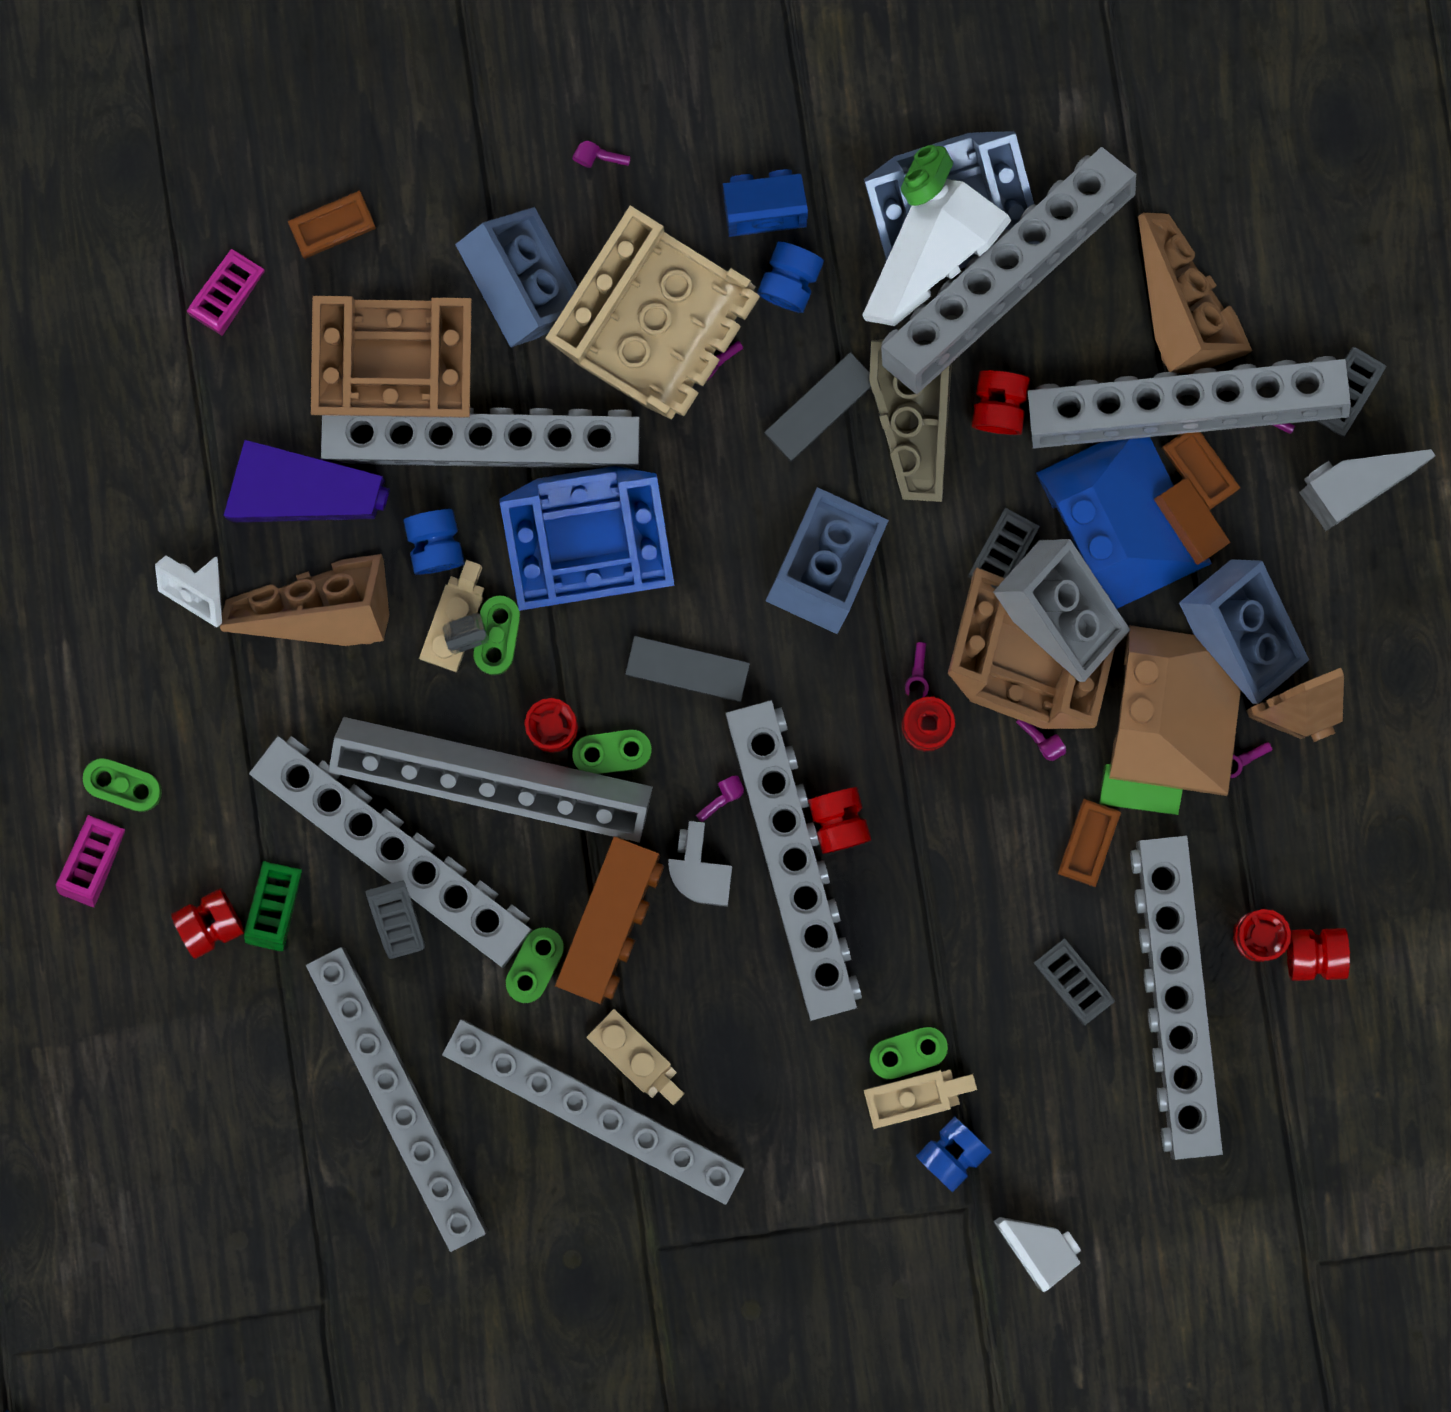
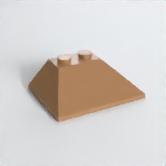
[311,296,472,418]
[948,568,1115,729]
[1109,625,1241,796]

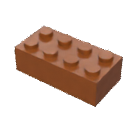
[555,836,664,1004]

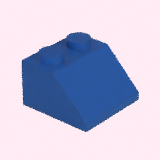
[723,169,808,237]

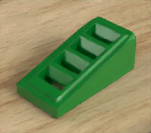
[244,861,302,952]

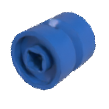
[757,242,824,313]
[403,509,465,575]
[916,1116,991,1192]

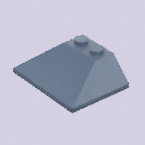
[864,131,1041,269]

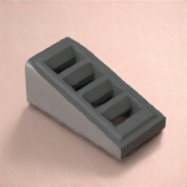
[1316,347,1387,438]
[967,508,1040,589]
[443,613,489,654]
[365,880,425,959]
[1033,938,1115,1026]

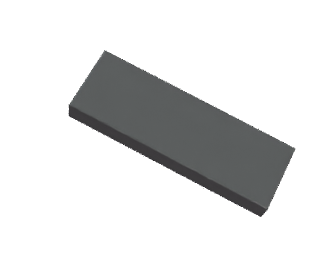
[764,352,871,462]
[625,636,750,703]

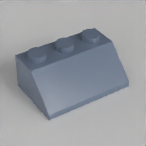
[455,207,578,347]

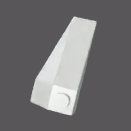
[862,179,1011,326]

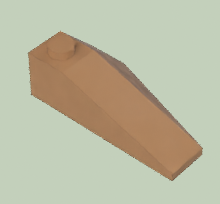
[1138,212,1252,374]
[220,554,389,646]
[1246,668,1344,742]

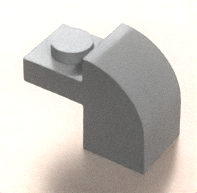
[668,821,732,907]

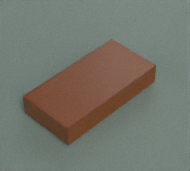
[288,190,376,259]
[1161,432,1240,510]
[1154,477,1231,565]
[1057,799,1121,887]

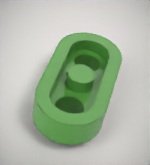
[901,145,953,206]
[474,596,520,675]
[573,730,652,775]
[83,759,162,812]
[506,928,564,1003]
[869,1027,948,1079]

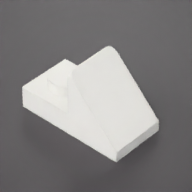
[155,555,222,627]

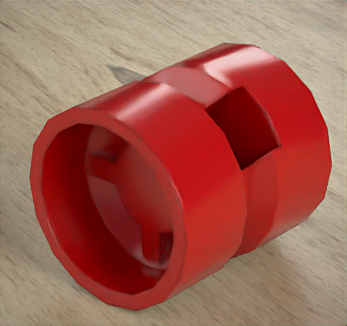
[972,370,1030,435]
[901,697,955,752]
[525,698,578,753]
[808,787,872,854]
[171,888,245,959]
[1233,909,1291,962]
[1287,928,1350,981]

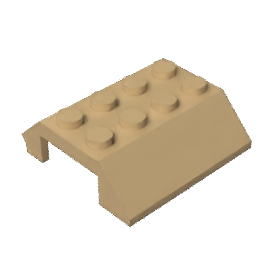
[545,205,760,419]

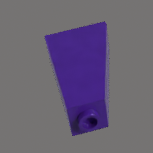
[224,440,389,522]

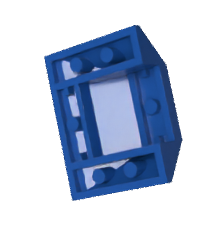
[1036,437,1212,609]
[499,466,675,611]

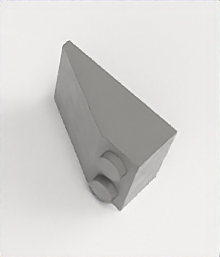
[1299,449,1436,531]
[993,539,1130,682]

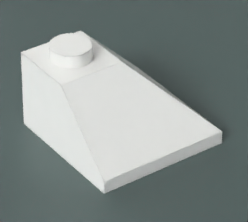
[993,1217,1081,1292]

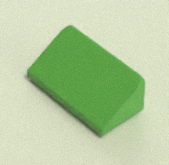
[1099,764,1183,815]

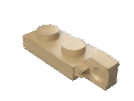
[419,560,485,673]
[586,1009,685,1105]
[864,1070,977,1129]

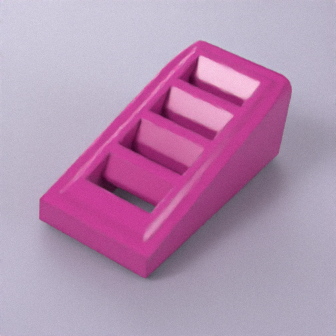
[187,249,265,336]
[56,815,125,907]

